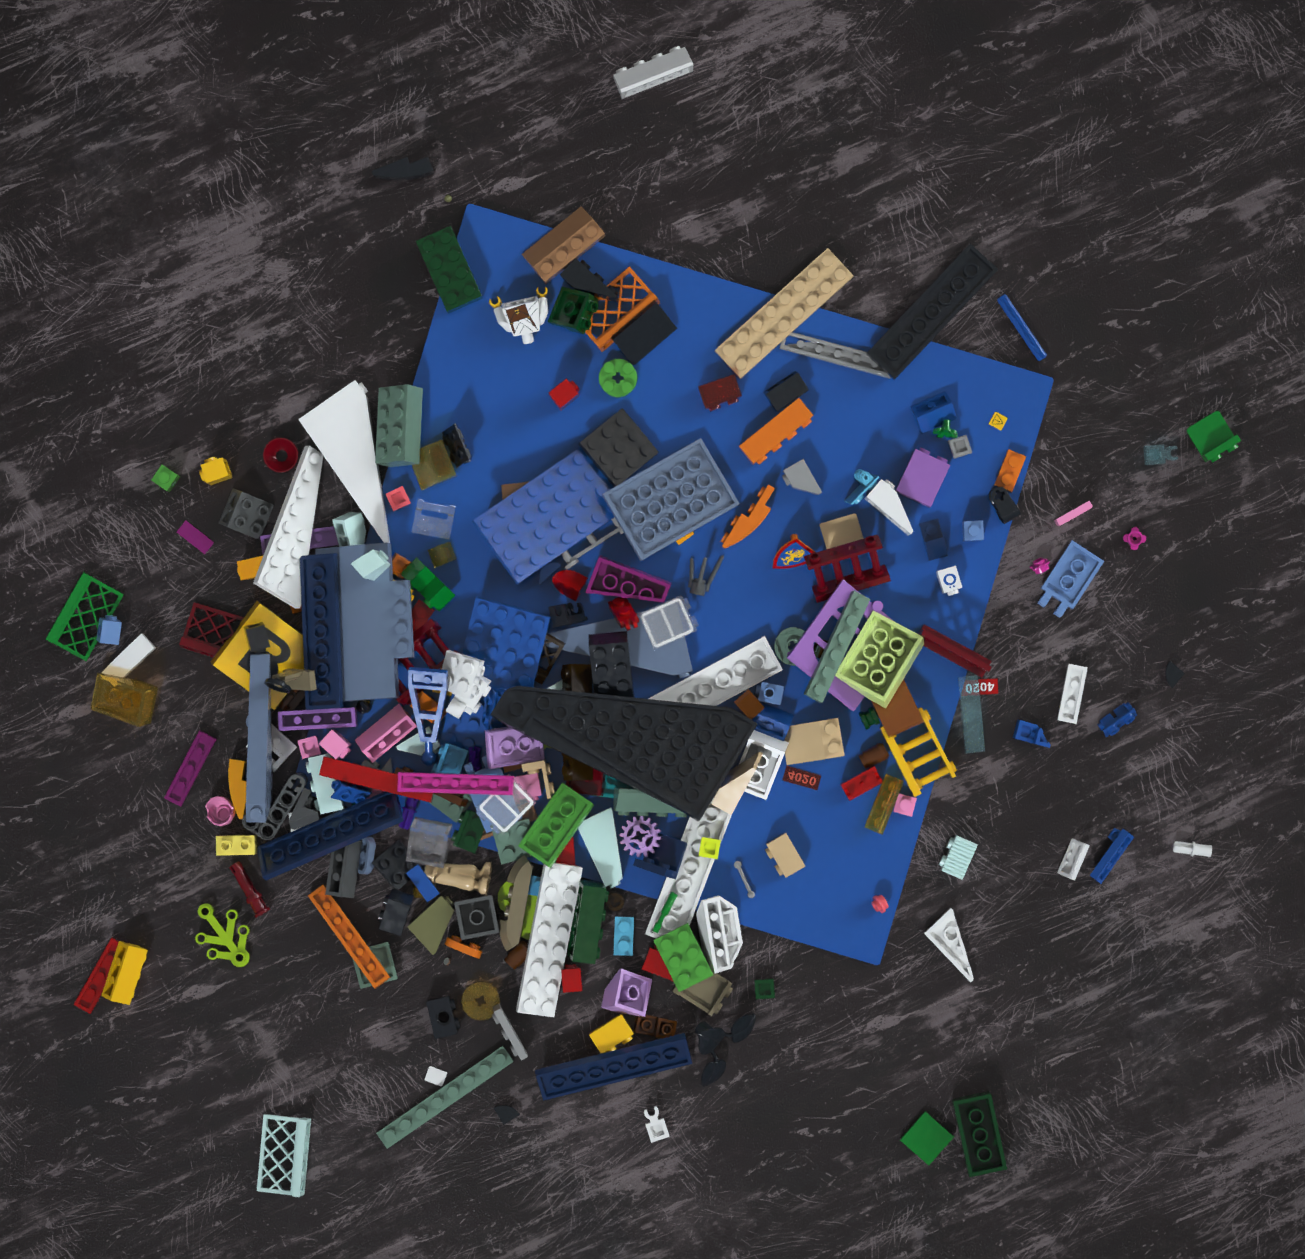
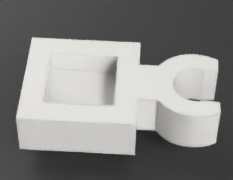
[644,1106,670,1143]

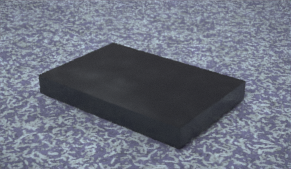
[611,300,677,366]

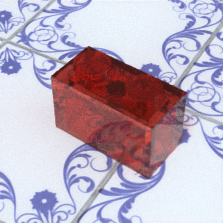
[698,374,742,412]

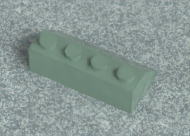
[613,788,687,817]

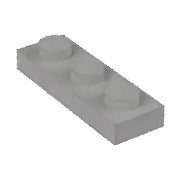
[491,1003,528,1060]

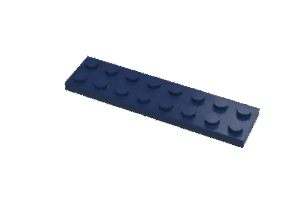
[300,553,343,710]
[257,792,404,881]
[535,1033,692,1101]

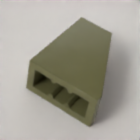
[407,895,455,955]

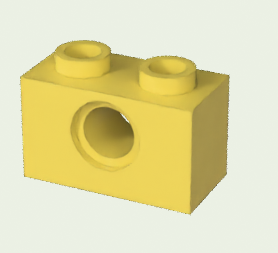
[216,835,257,856]

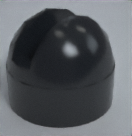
[356,700,372,714]

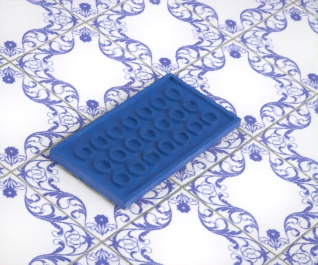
[472,447,627,584]
[440,597,551,757]

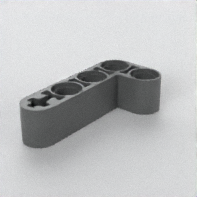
[242,772,308,840]

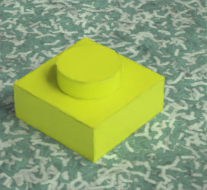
[699,837,721,859]

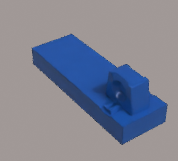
[1090,828,1134,884]

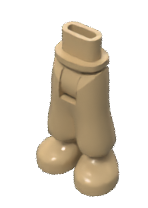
[424,862,492,896]

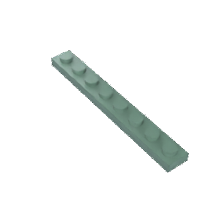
[376,1045,514,1149]

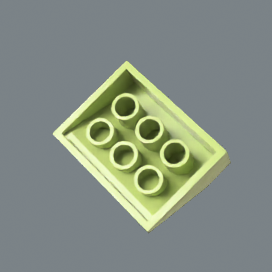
[835,610,924,708]

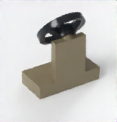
[264,669,317,693]

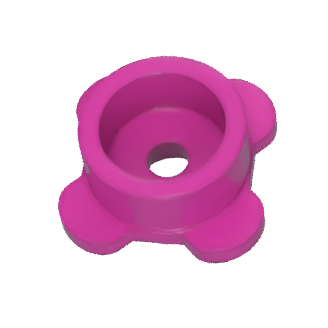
[1123,527,1146,550]
[1029,558,1050,574]

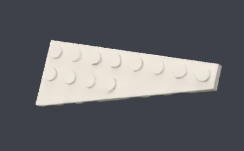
[253,446,323,609]

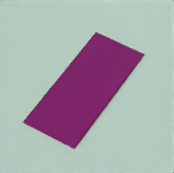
[177,520,214,554]

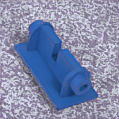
[482,688,505,730]
[1097,702,1137,737]
[331,780,372,804]

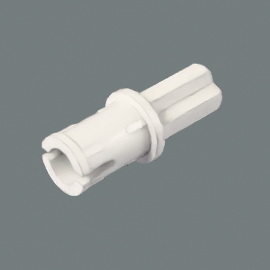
[1173,841,1212,857]

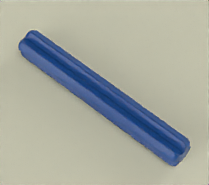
[997,294,1047,361]

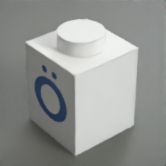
[936,566,962,596]

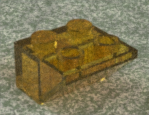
[412,440,457,491]

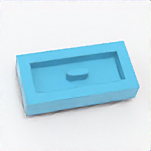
[614,916,634,956]

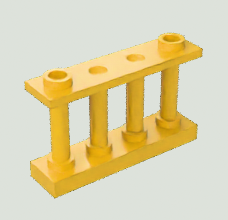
[880,707,957,797]

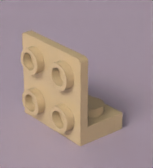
[819,513,864,549]
[521,760,555,799]

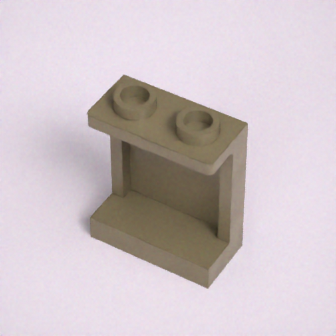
[672,973,733,1016]

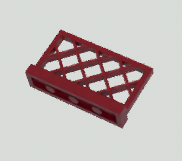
[179,602,244,658]
[919,624,992,678]

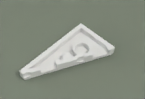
[924,908,974,982]

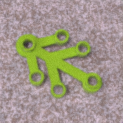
[195,903,250,967]

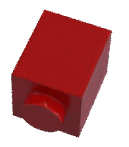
[561,964,583,993]

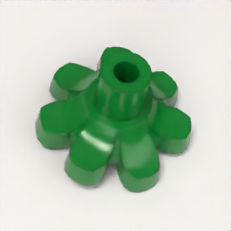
[933,419,958,438]

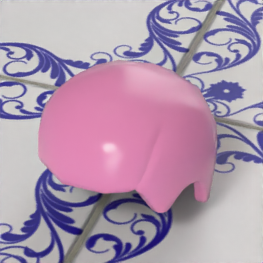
[205,796,235,827]

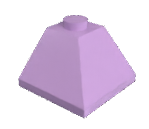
[601,969,652,1017]

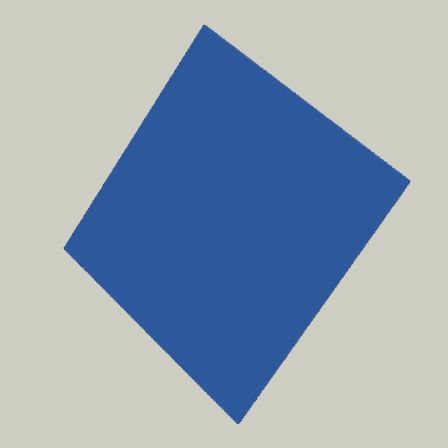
[292,204,1054,965]

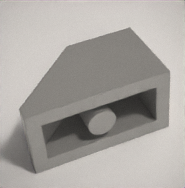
[782,459,822,495]

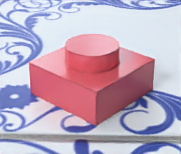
[385,486,411,511]

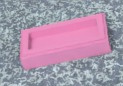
[1054,501,1093,526]

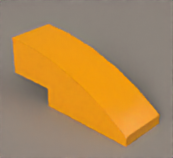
[228,759,247,819]

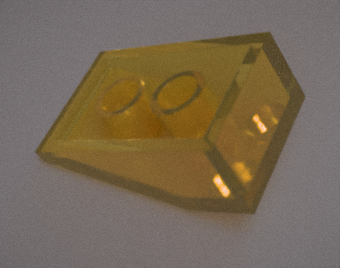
[90,673,158,727]

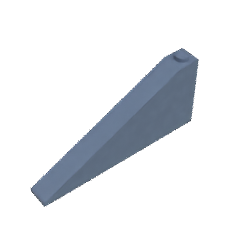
[545,604,693,678]
[246,654,273,823]

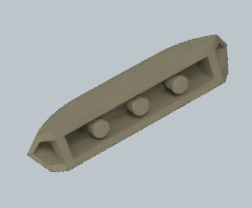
[499,855,533,951]

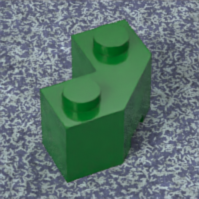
[401,557,455,612]

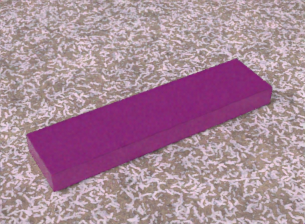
[164,730,217,807]

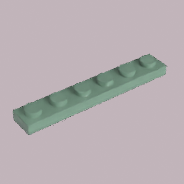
[804,590,870,703]

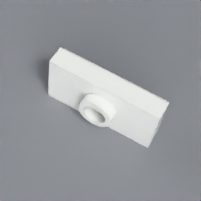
[1057,838,1090,881]

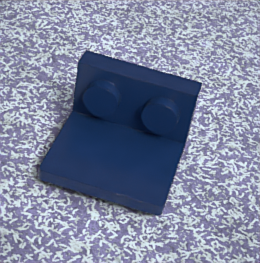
[633,833,687,879]

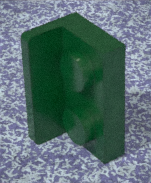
[451,809,485,854]

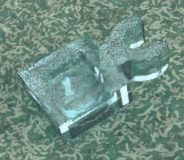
[1144,444,1178,465]

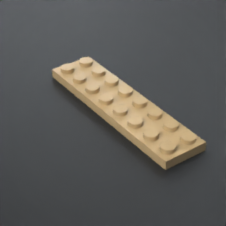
[715,248,854,379]

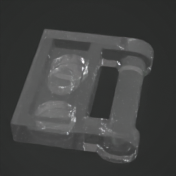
[412,499,456,540]

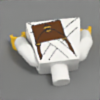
[489,287,548,344]

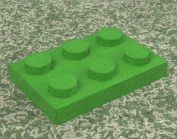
[653,923,713,992]

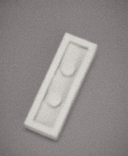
[1057,664,1088,724]

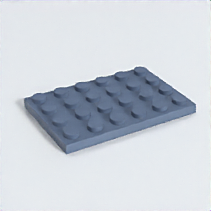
[602,438,740,561]

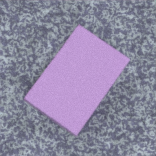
[485,727,545,769]

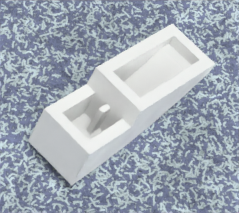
[102,634,156,687]

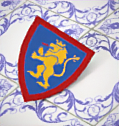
[773,534,815,569]

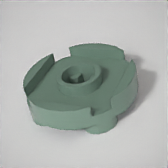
[774,627,805,666]

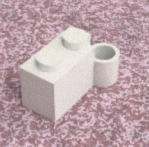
[446,676,491,719]

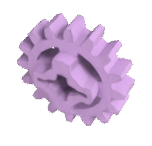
[619,816,662,858]

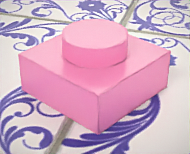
[297,735,322,759]
[893,793,917,817]

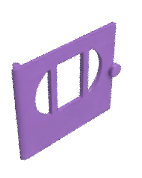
[787,579,895,711]

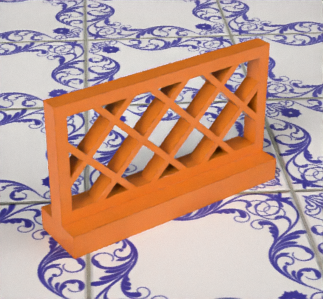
[585,266,660,352]

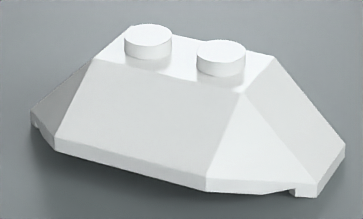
[696,895,743,974]

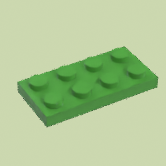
[518,783,594,868]

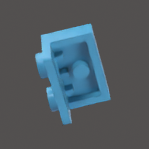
[431,743,469,774]

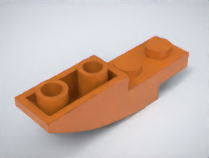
[721,484,775,549]

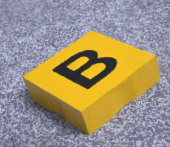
[211,601,304,710]

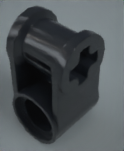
[989,487,1021,524]

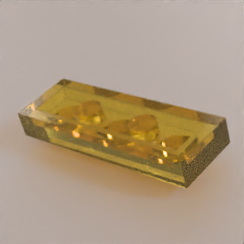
[865,774,904,835]

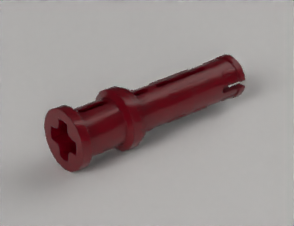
[229,861,271,918]

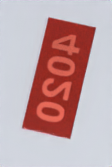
[783,766,821,790]

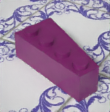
[585,555,672,603]

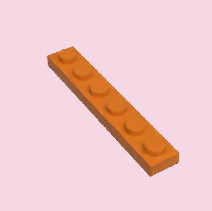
[308,885,391,989]

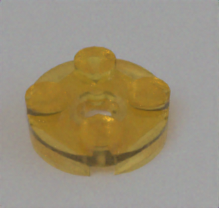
[462,981,500,1020]

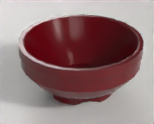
[263,438,298,473]

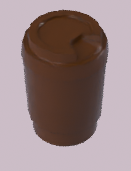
[858,743,889,769]
[504,940,528,970]

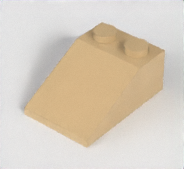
[784,718,845,765]
[711,751,763,815]

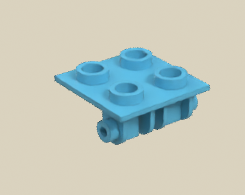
[844,469,879,505]

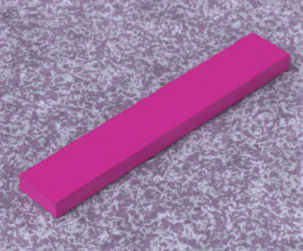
[397,772,514,795]

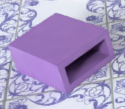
[895,448,950,508]

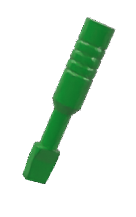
[652,892,678,933]

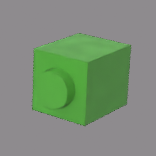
[151,465,180,492]

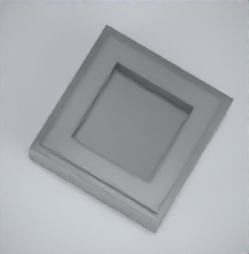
[948,435,972,459]

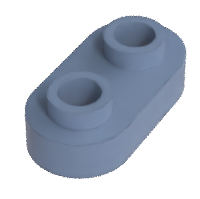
[358,836,376,875]

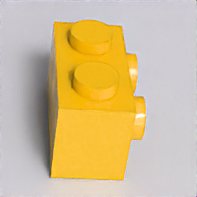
[199,457,233,485]

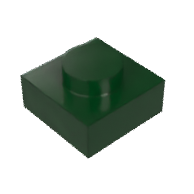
[754,978,775,1000]

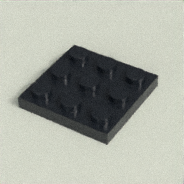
[578,408,659,487]

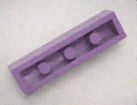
[278,707,358,731]

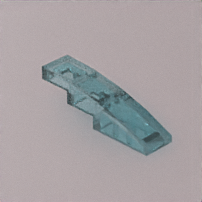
[958,675,985,753]

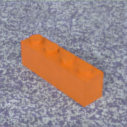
[739,398,814,465]

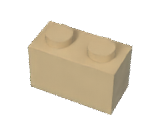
[764,832,805,878]

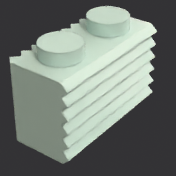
[939,835,978,880]

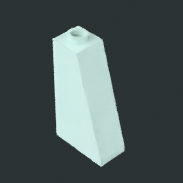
[578,807,623,888]

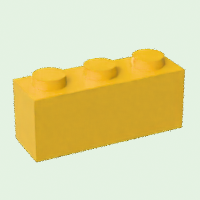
[101,941,148,1005]

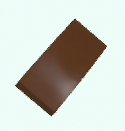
[633,1014,677,1038]

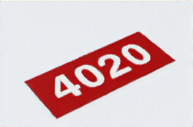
[962,679,998,695]

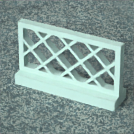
[257,1114,311,1197]

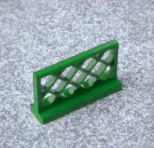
[45,572,124,661]

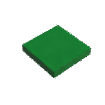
[900,1111,954,1165]

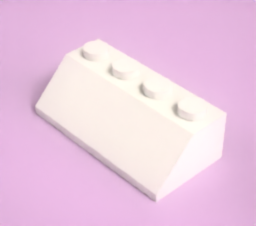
[613,46,693,99]

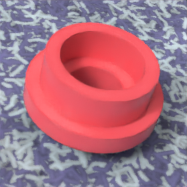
[871,894,889,913]

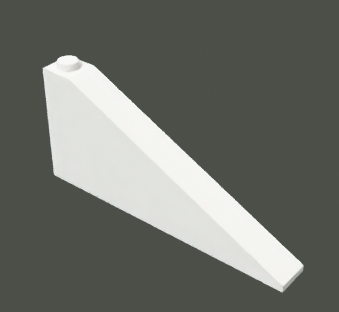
[298,380,390,543]

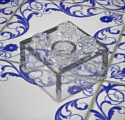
[406,817,452,868]

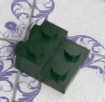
[547,287,599,334]

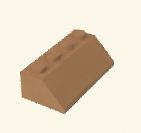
[522,207,605,284]

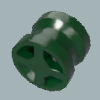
[858,707,880,730]

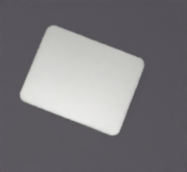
[425,1066,447,1086]

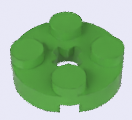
[599,359,637,398]

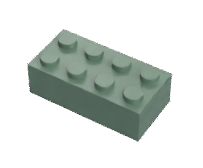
[375,384,423,467]

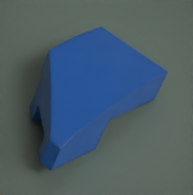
[1013,720,1051,748]

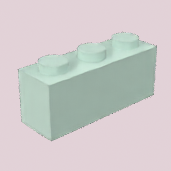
[306,753,345,814]

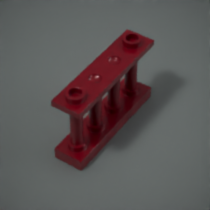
[804,534,891,603]
[396,619,461,706]

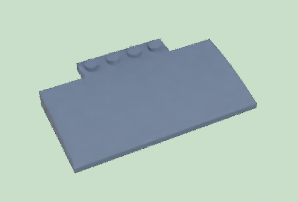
[315,543,414,702]

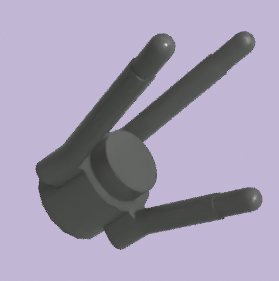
[688,556,724,596]

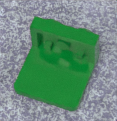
[1186,411,1241,463]

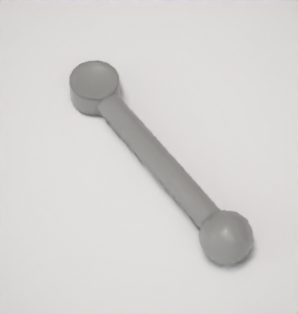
[734,861,755,898]

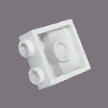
[442,650,485,699]

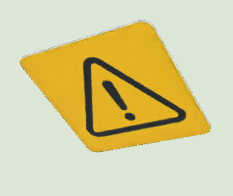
[989,412,1008,430]

